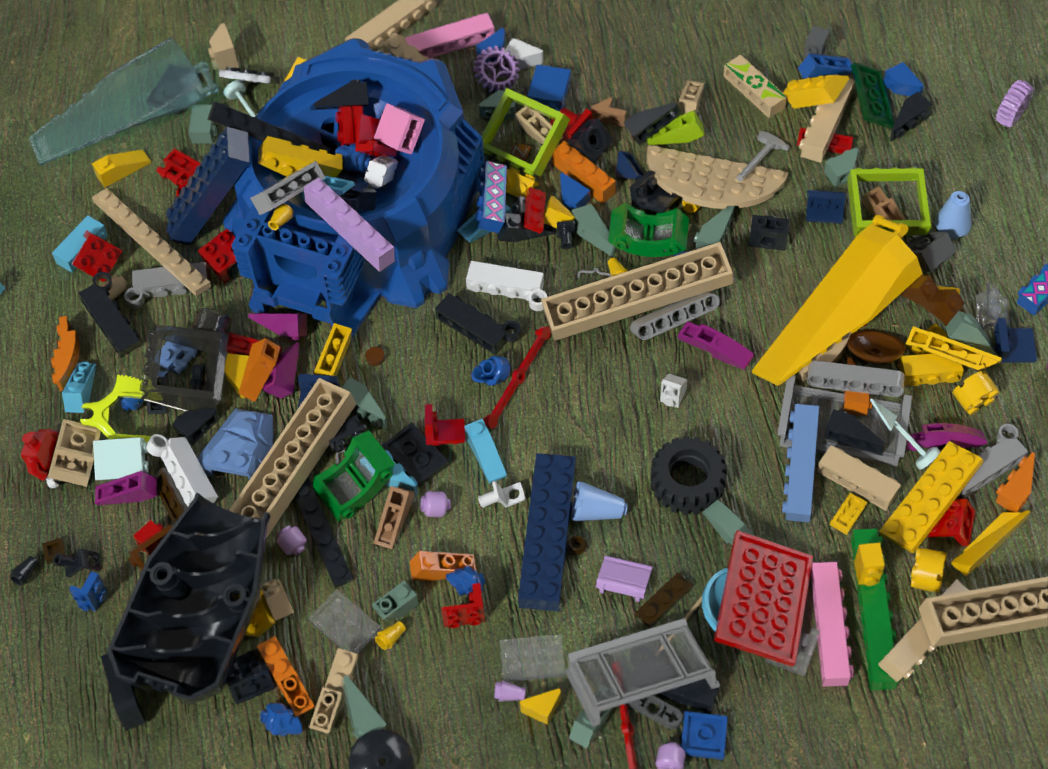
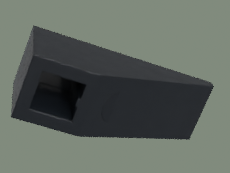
[890,91,933,142]
[497,213,556,242]

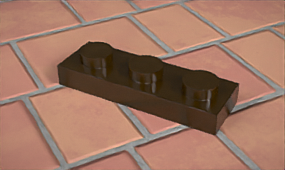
[154,468,187,524]
[635,572,692,629]

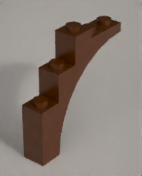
[900,275,966,326]

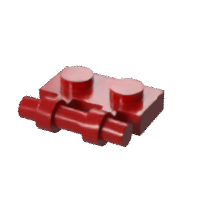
[156,148,201,186]

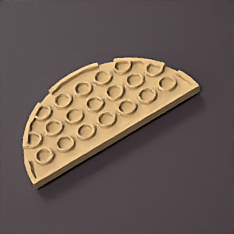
[646,145,789,209]

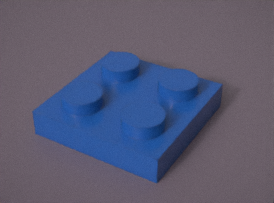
[681,711,727,760]

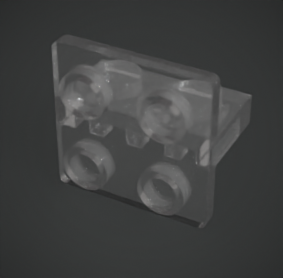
[975,282,1010,329]

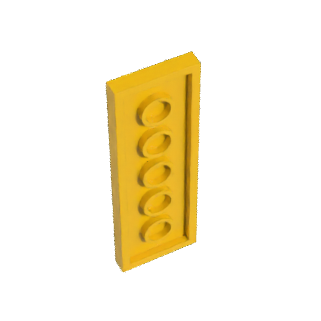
[879,441,984,554]

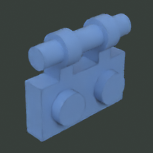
[153,332,201,375]

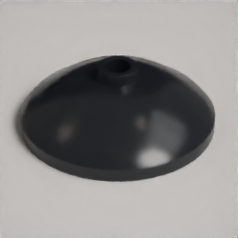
[348,729,413,769]

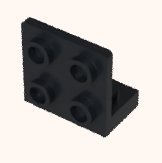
[629,170,681,213]
[328,415,367,453]
[226,648,275,705]

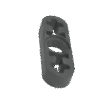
[627,687,682,729]

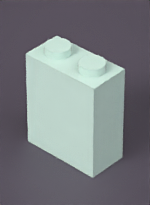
[93,437,149,481]

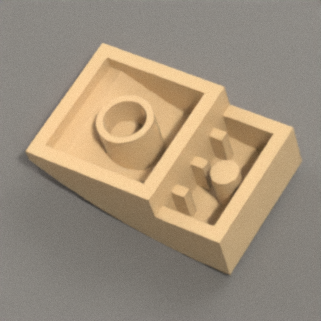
[48,419,101,487]

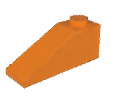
[843,357,873,416]

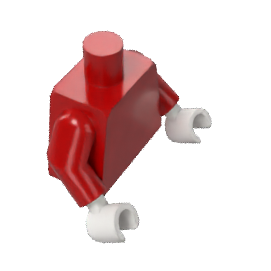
[21,429,60,488]

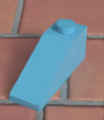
[464,419,507,484]

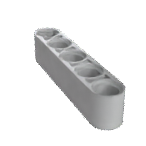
[630,291,720,340]
[807,361,905,397]

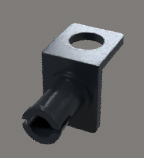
[557,221,575,250]
[53,549,101,578]

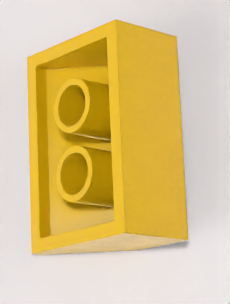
[783,75,849,108]

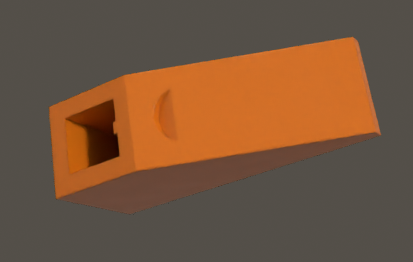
[238,338,280,402]
[995,452,1035,512]
[409,551,477,581]

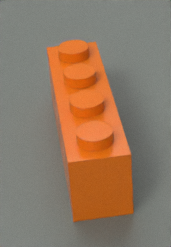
[552,141,616,204]

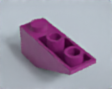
[263,343,299,399]

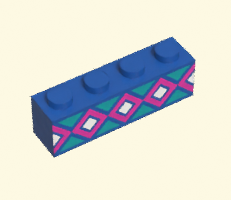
[476,161,507,233]
[1017,263,1048,316]

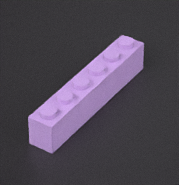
[304,178,395,272]

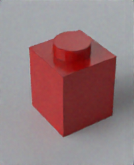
[133,520,166,556]

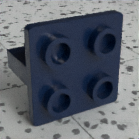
[806,190,846,224]

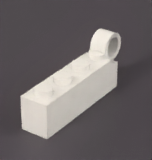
[466,261,547,311]
[146,434,218,507]

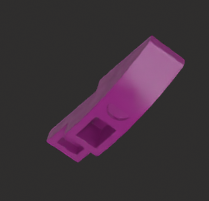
[678,322,754,370]
[906,423,987,451]

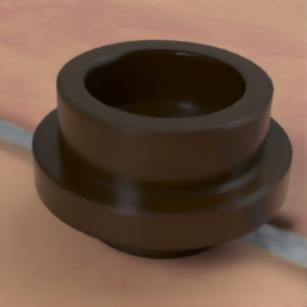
[567,536,587,555]

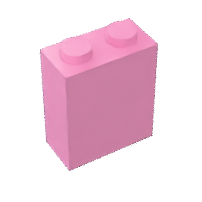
[374,103,425,155]

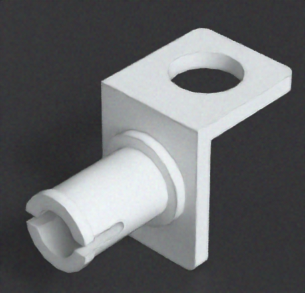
[478,481,526,508]

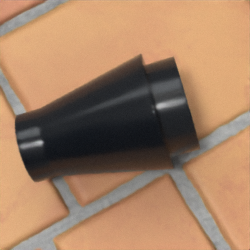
[9,556,38,586]

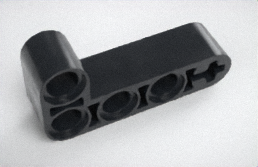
[101,653,146,731]

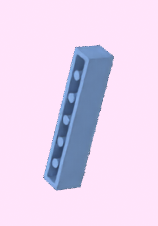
[782,404,819,523]

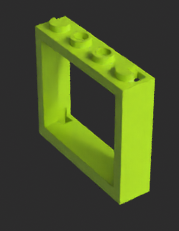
[482,88,570,177]
[847,167,931,236]

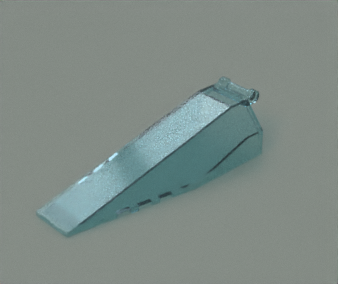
[29,37,219,165]

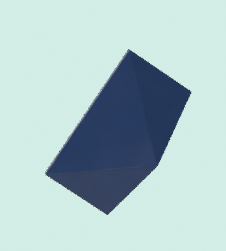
[615,150,645,180]

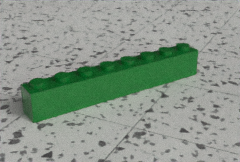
[850,529,901,690]

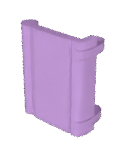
[596,555,653,602]

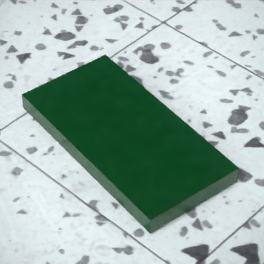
[851,62,894,129]

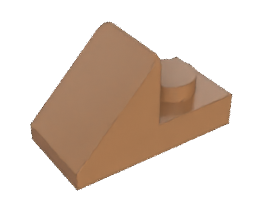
[590,97,626,127]

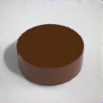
[365,347,385,366]

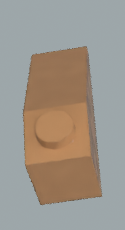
[373,486,415,549]

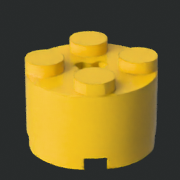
[952,371,1000,416]
[911,548,947,593]

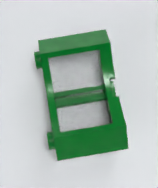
[608,203,689,257]
[313,430,395,522]

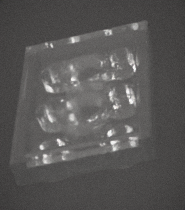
[308,589,382,654]
[500,635,566,682]

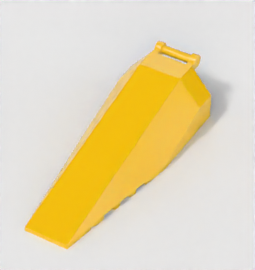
[752,214,923,386]

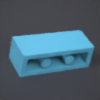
[52,216,108,273]

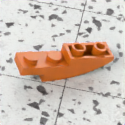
[51,316,80,391]
[257,636,315,717]

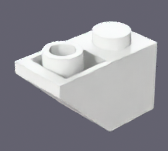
[503,38,543,69]
[660,374,687,408]

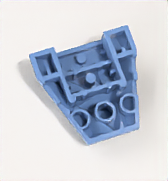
[198,408,274,480]

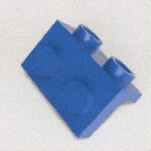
[69,572,107,611]

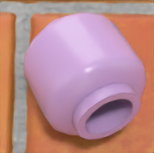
[420,491,451,517]
[277,525,307,556]
[656,742,685,769]

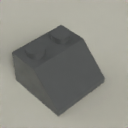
[907,232,956,272]

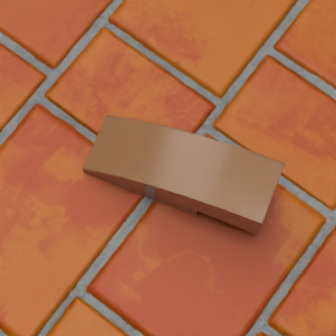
[861,186,906,220]

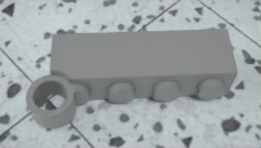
[250,161,325,215]
[124,262,210,309]
[959,424,1028,499]

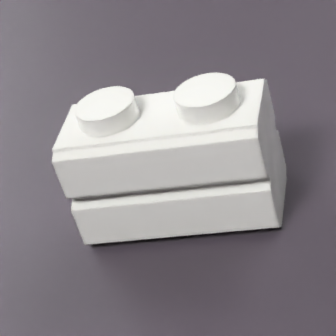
[364,155,398,189]

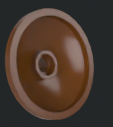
[847,330,905,364]

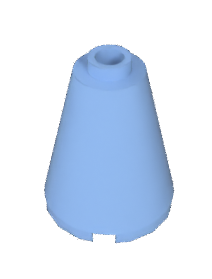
[934,191,972,239]
[571,482,627,521]

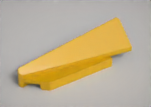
[906,326,1002,371]
[950,510,1031,577]

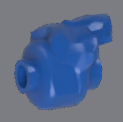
[335,144,373,173]
[471,356,510,385]
[446,566,486,597]
[260,703,302,737]

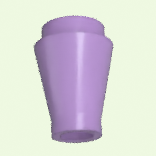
[494,680,525,701]

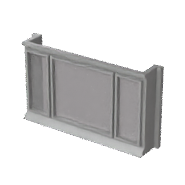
[777,376,912,467]
[565,618,719,727]

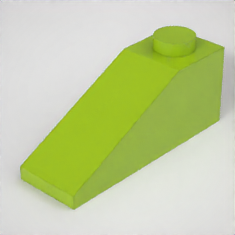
[647,110,705,145]

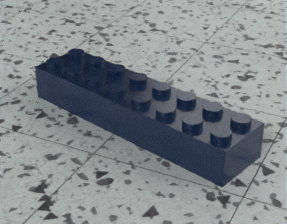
[166,127,250,245]
[518,453,576,612]

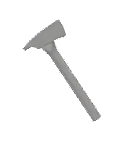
[737,131,790,182]

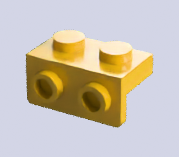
[506,167,539,197]
[245,590,276,637]

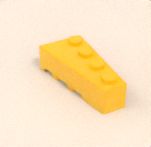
[258,136,342,178]

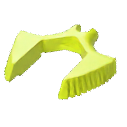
[80,375,163,443]

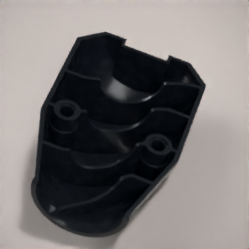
[107,493,271,705]

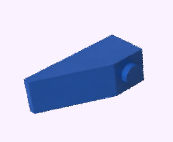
[798,53,853,79]

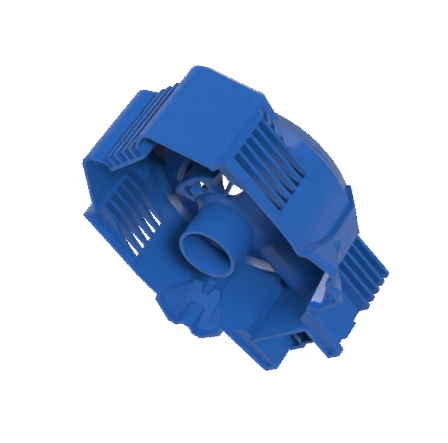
[223,38,484,339]

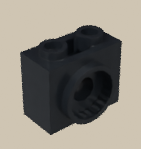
[567,118,613,163]
[749,215,790,251]

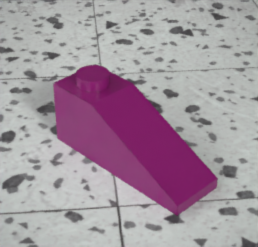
[248,313,307,340]
[95,471,157,505]

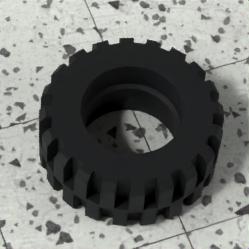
[650,436,727,515]

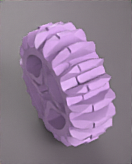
[473,46,520,92]
[996,80,1033,128]

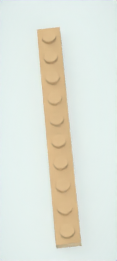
[92,188,211,296]

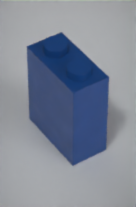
[527,64,571,111]

